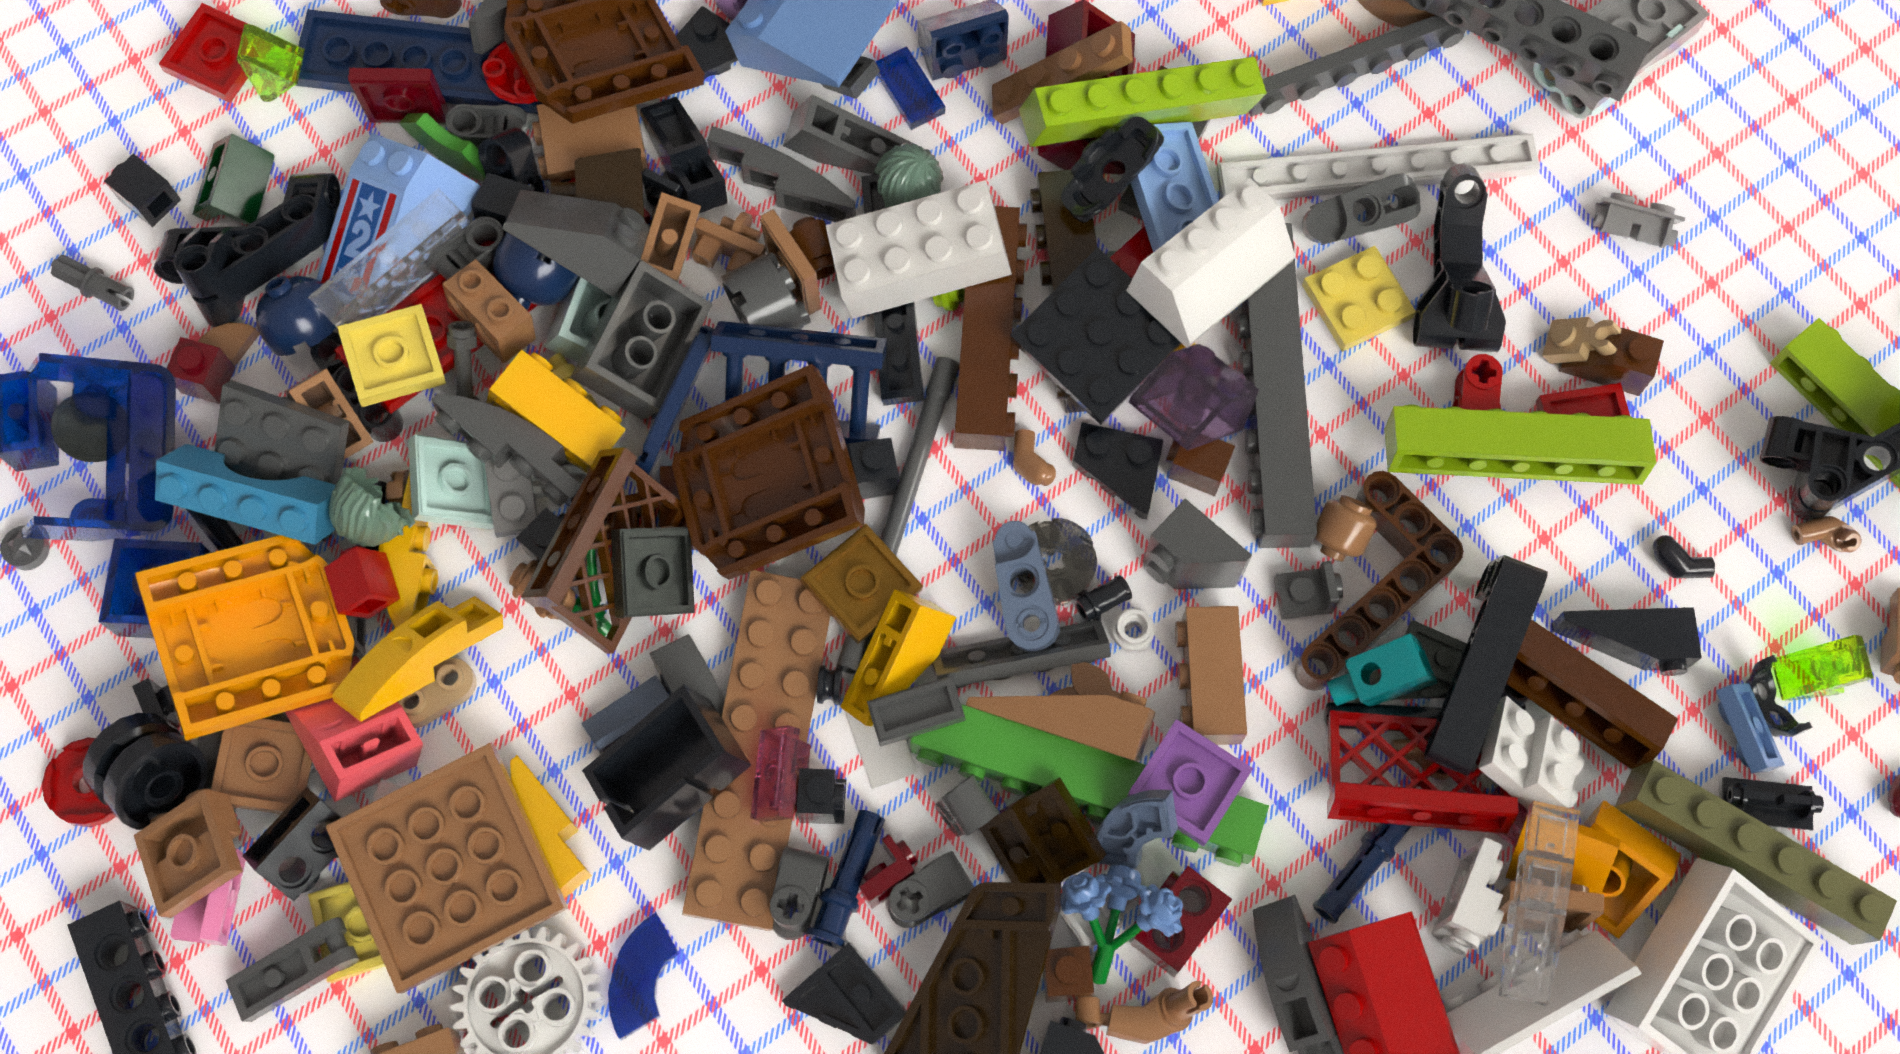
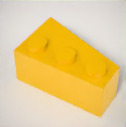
[486,349,626,473]

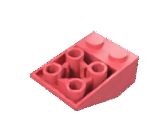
[285,656,423,802]

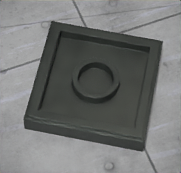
[611,527,695,618]

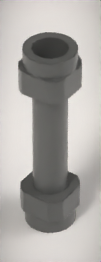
[447,321,480,401]

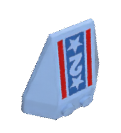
[316,133,481,317]

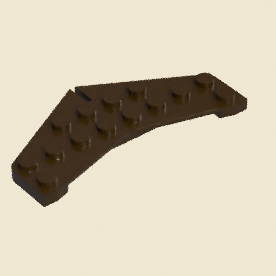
[884,882,1061,1054]

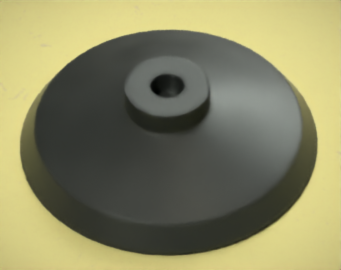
[51,392,132,462]

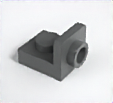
[1274,561,1344,620]

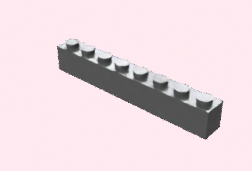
[1237,223,1317,548]

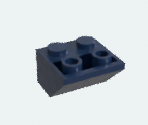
[917,0,1009,81]

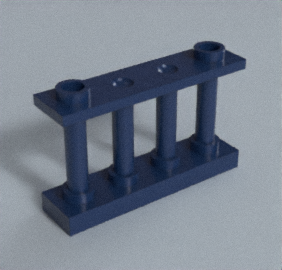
[711,321,887,444]

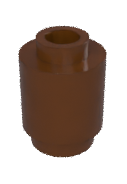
[789,216,836,280]

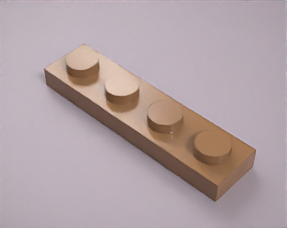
[992,21,1133,125]

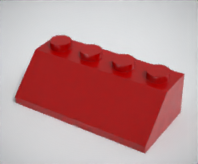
[1308,911,1460,1054]

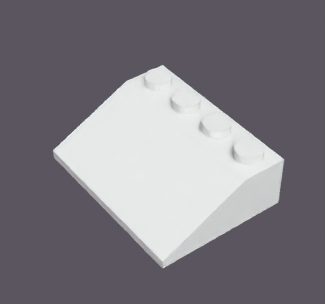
[1604,858,1824,1054]

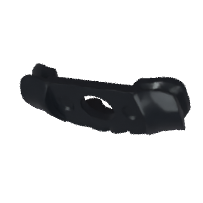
[1061,117,1164,223]

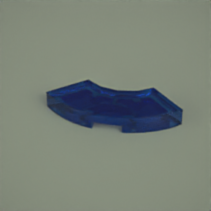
[608,912,680,1041]

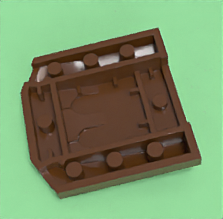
[504,0,705,124]
[672,364,865,580]

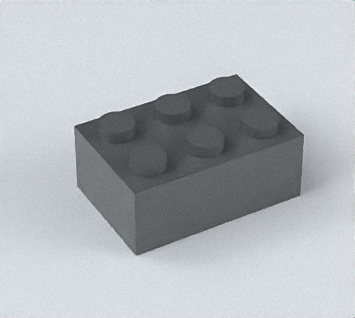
[570,260,713,420]

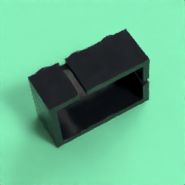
[582,684,751,851]

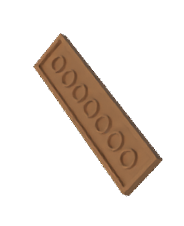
[682,570,831,932]

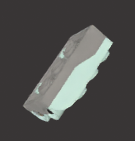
[1533,0,1710,119]

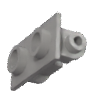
[1593,192,1686,248]

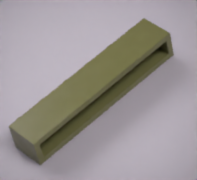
[1614,760,1897,945]

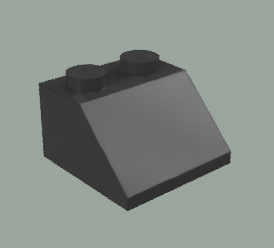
[1143,498,1252,590]

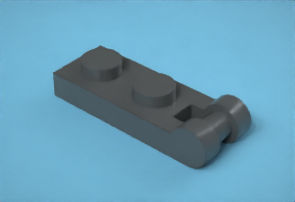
[225,917,359,1022]

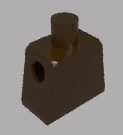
[551,148,644,218]

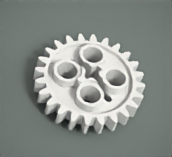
[450,927,604,1054]

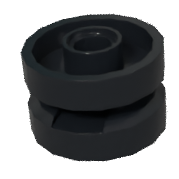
[83,713,207,830]

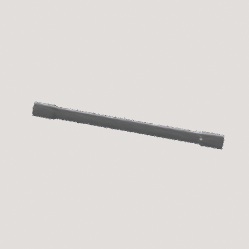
[836,357,960,675]

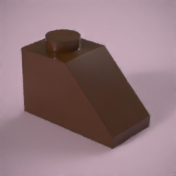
[1558,328,1664,396]

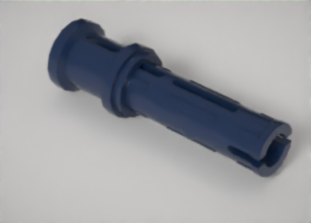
[805,810,886,949]

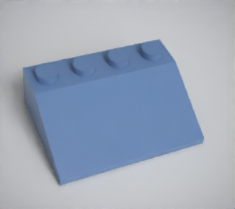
[725,0,899,88]

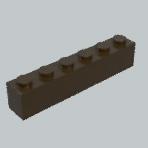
[1030,169,1097,413]

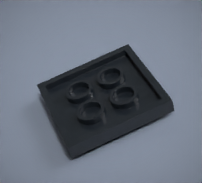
[1009,247,1182,425]

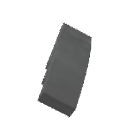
[707,126,856,222]

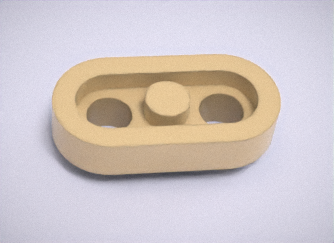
[397,658,477,728]

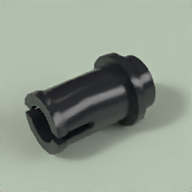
[1074,575,1132,622]

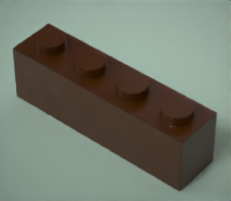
[1506,619,1679,769]

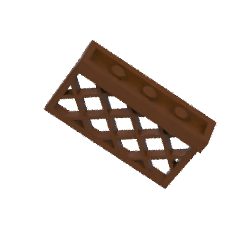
[521,447,684,654]

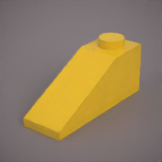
[840,589,957,727]

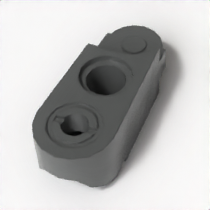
[1301,173,1421,245]

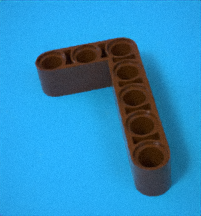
[1294,471,1464,691]

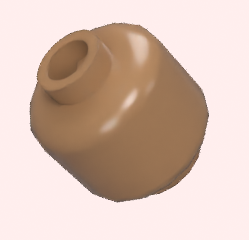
[1315,495,1377,562]

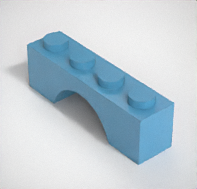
[155,444,335,545]

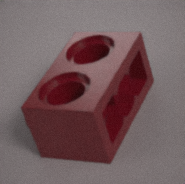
[1130,866,1232,978]

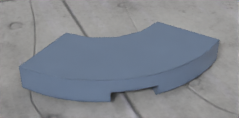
[1096,789,1178,869]

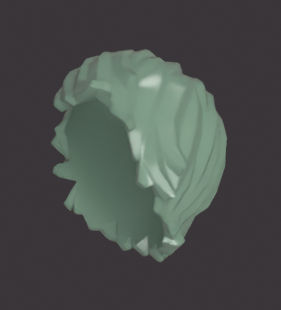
[874,142,944,208]
[329,466,415,547]

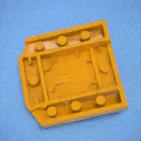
[135,535,355,741]

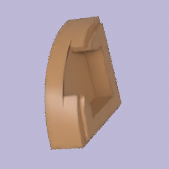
[198,323,260,366]
[386,469,410,506]

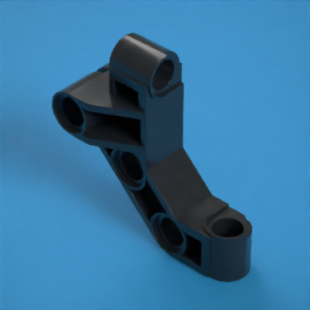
[1413,163,1506,353]
[153,173,341,327]
[1760,416,1900,521]

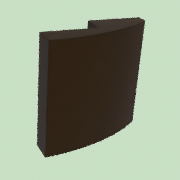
[979,777,1107,883]

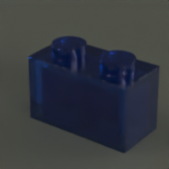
[0,369,59,472]

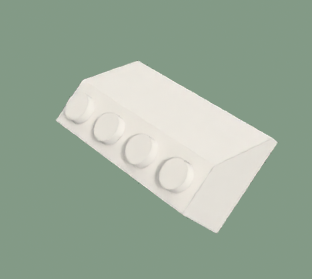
[1126,178,1295,348]
[1443,929,1642,1054]

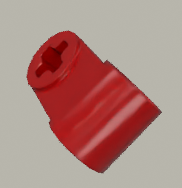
[1452,354,1503,411]

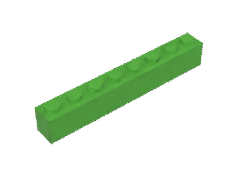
[910,704,1269,867]

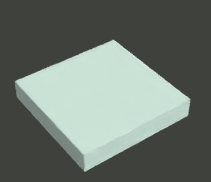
[408,434,494,529]

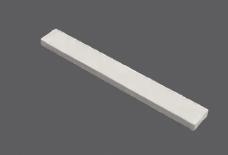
[1216,133,1541,200]

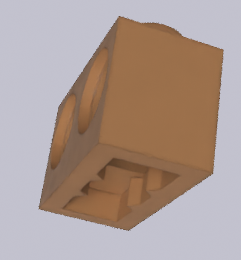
[442,259,536,364]

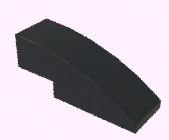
[640,97,728,213]

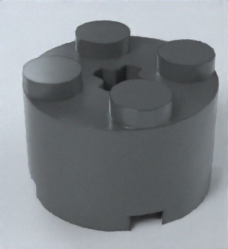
[720,252,811,329]

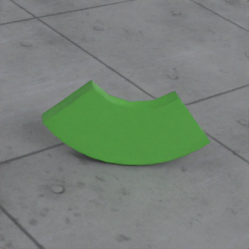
[399,113,486,181]

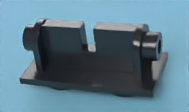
[1722,777,1824,831]

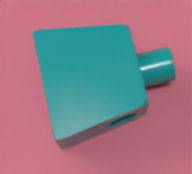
[1327,633,1437,707]

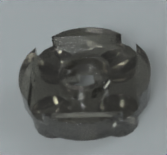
[1014,518,1097,606]

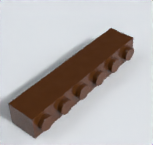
[954,206,1027,451]

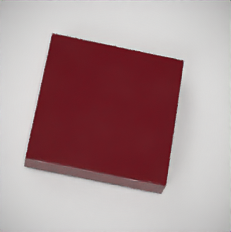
[348,68,449,123]

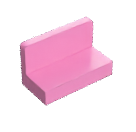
[170,848,246,947]

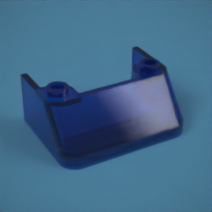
[22,353,176,542]

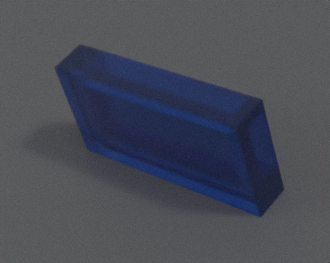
[875,46,946,130]

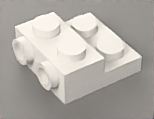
[1479,696,1584,815]
[1431,837,1504,956]

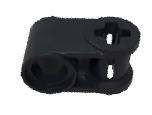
[478,127,544,193]

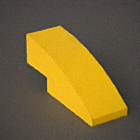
[510,755,592,899]

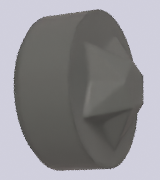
[0,525,50,571]

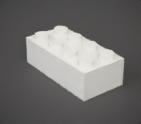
[826,180,1012,319]

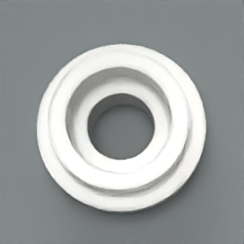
[1112,608,1155,651]

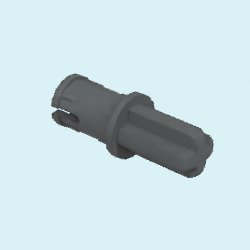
[50,255,134,311]

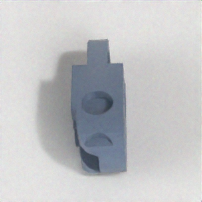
[992,521,1060,651]

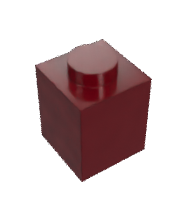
[164,337,236,404]

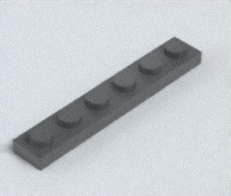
[1249,15,1466,117]

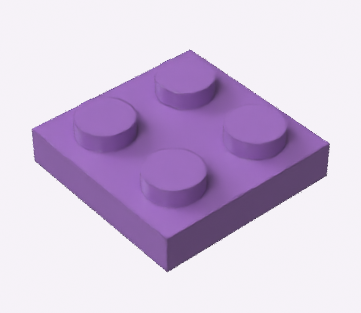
[1127,719,1254,847]

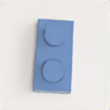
[1716,683,1785,774]

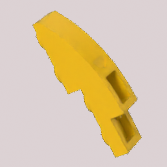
[379,471,439,628]
[332,596,504,721]

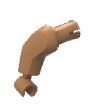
[1075,981,1213,1044]

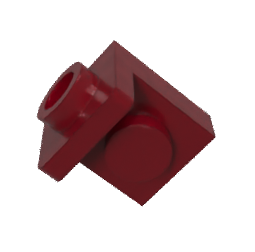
[859,834,917,909]

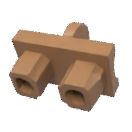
[692,211,766,273]

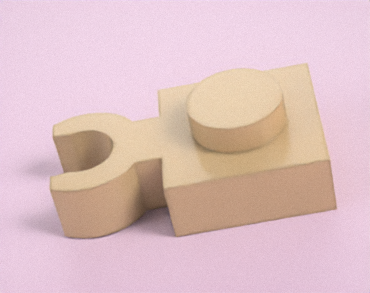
[1542,317,1622,364]

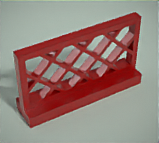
[1327,710,1519,834]

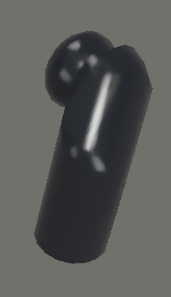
[1652,535,1715,579]

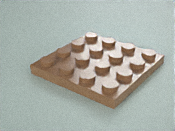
[325,743,569,994]

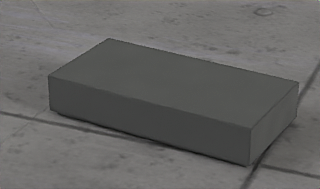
[867,676,966,747]

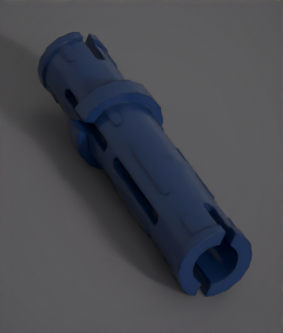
[1312,823,1412,924]

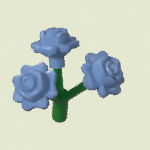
[1061,865,1183,985]

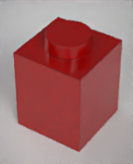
[324,546,401,619]

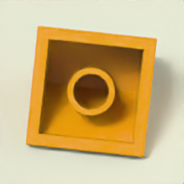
[1582,800,1681,939]

